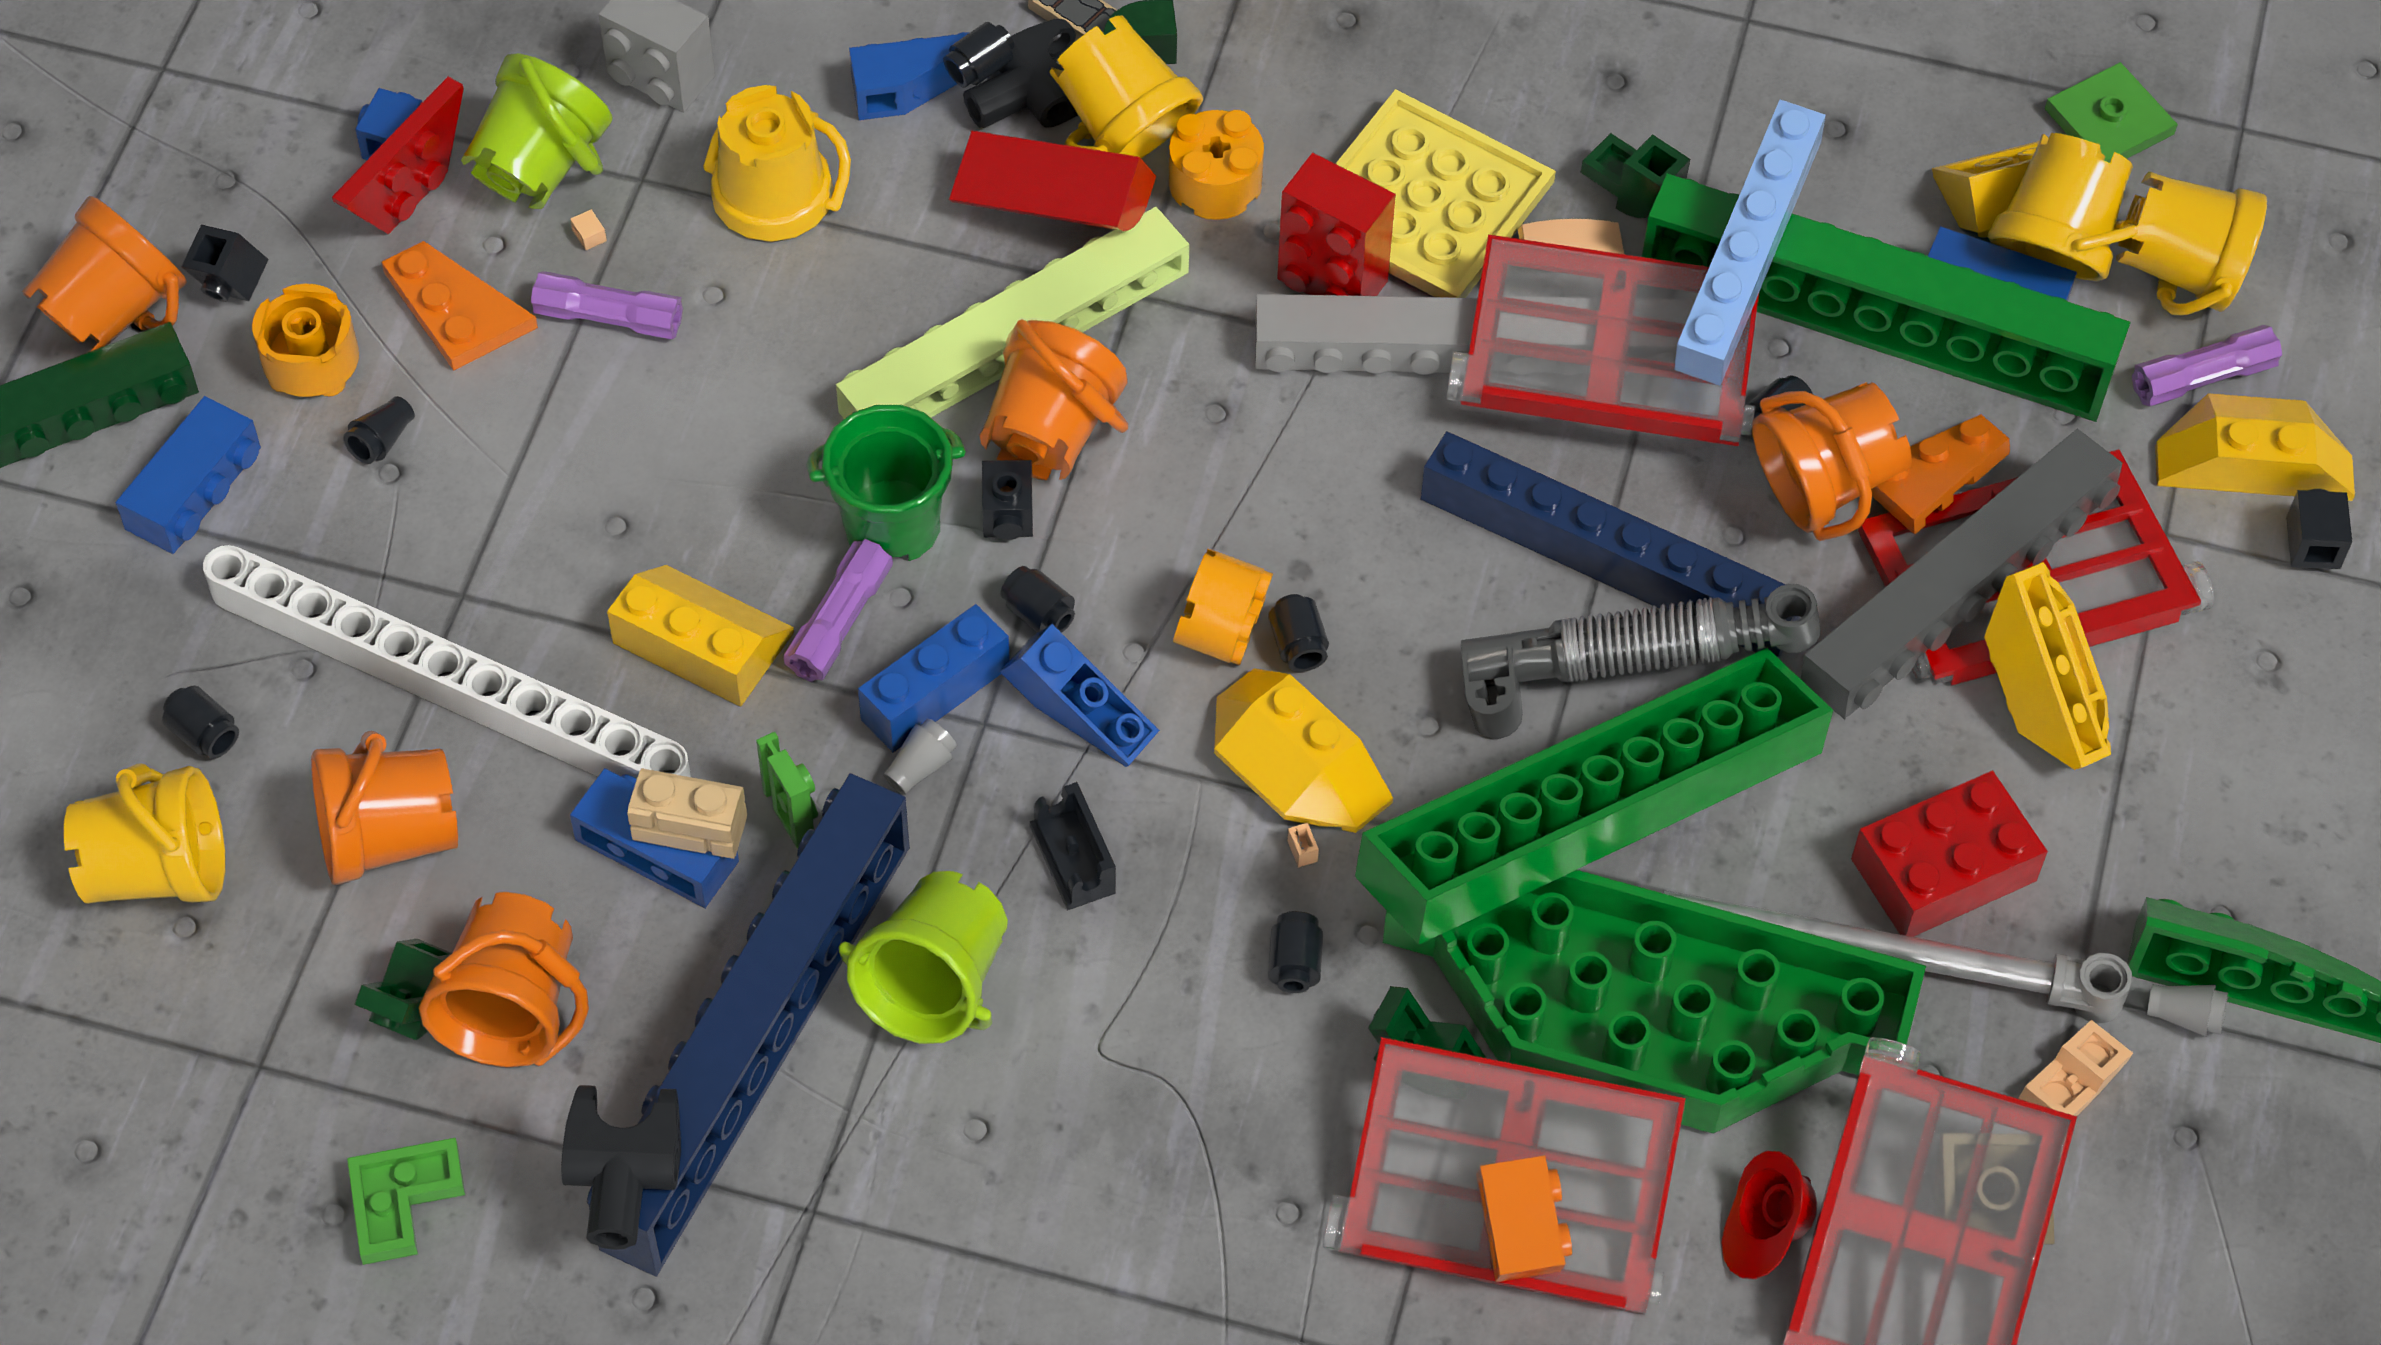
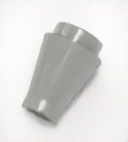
[883,719,957,795]
[2147,984,2228,1037]

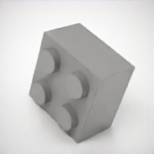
[598,0,715,113]

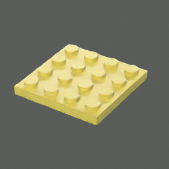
[1336,89,1556,298]

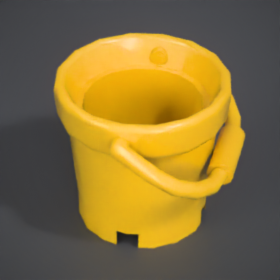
[1050,15,1203,158]
[703,85,851,242]
[1988,133,2138,281]
[2116,171,2267,315]
[64,763,225,904]

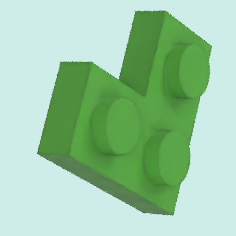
[347,1137,465,1265]

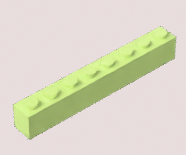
[836,207,1189,419]

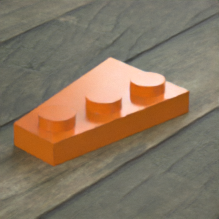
[382,241,538,371]
[1871,414,2010,535]

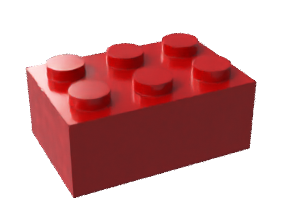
[1277,152,1396,296]
[1851,770,2048,937]

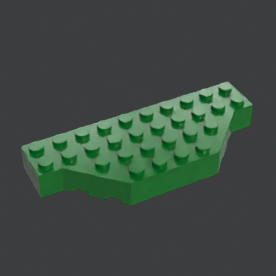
[1382,870,1926,1134]

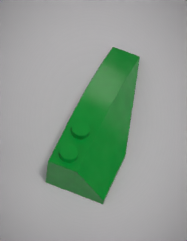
[2127,897,2381,1043]

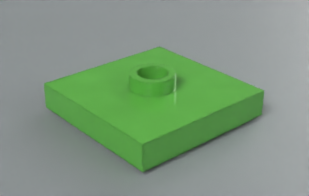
[2045,62,2178,163]

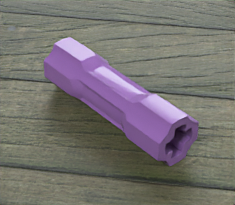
[531,271,683,339]
[2131,325,2282,406]
[784,539,893,682]

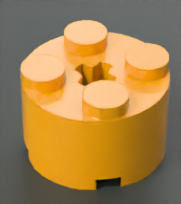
[1169,110,1264,220]
[252,284,359,397]
[1173,548,1273,665]

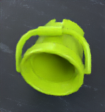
[461,53,613,209]
[839,871,1008,1044]

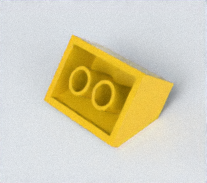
[1932,141,2101,237]
[607,565,794,707]

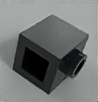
[181,225,269,302]
[982,460,1033,540]
[2286,489,2352,569]

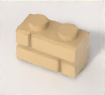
[627,768,747,859]

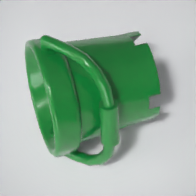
[806,405,966,561]

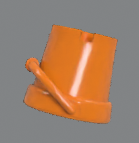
[22,196,187,352]
[979,319,1128,480]
[1752,382,1912,541]
[311,731,458,885]
[419,892,589,1068]

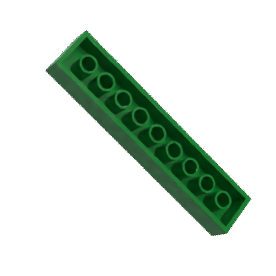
[1642,173,2131,422]
[1355,648,1833,945]

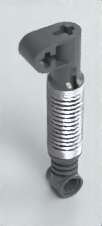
[1461,584,1821,739]

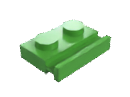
[756,731,818,848]

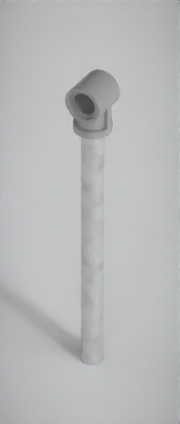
[1663,891,2133,1023]

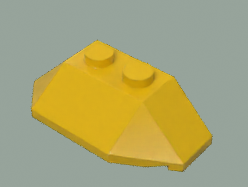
[2155,393,2355,501]
[1984,562,2111,770]
[1214,668,1393,833]

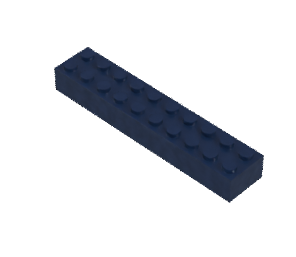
[587,773,910,1277]

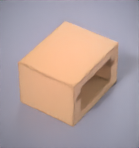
[570,209,607,251]
[1287,823,1319,868]

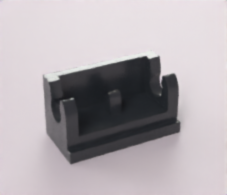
[1030,782,1116,911]

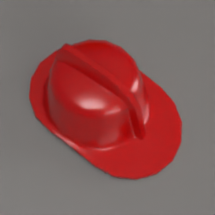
[1721,1151,1818,1280]

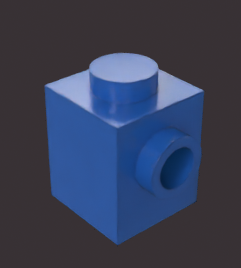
[355,88,422,160]

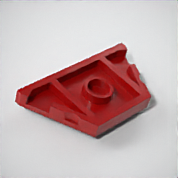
[332,76,464,234]

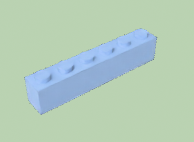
[1674,99,1826,386]

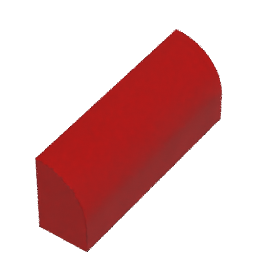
[949,130,1156,231]

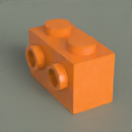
[1476,1155,1572,1282]

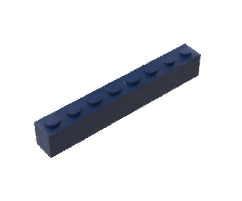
[1420,431,1800,658]

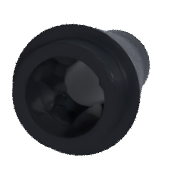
[343,396,415,464]

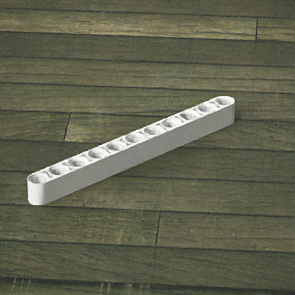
[203,545,691,779]

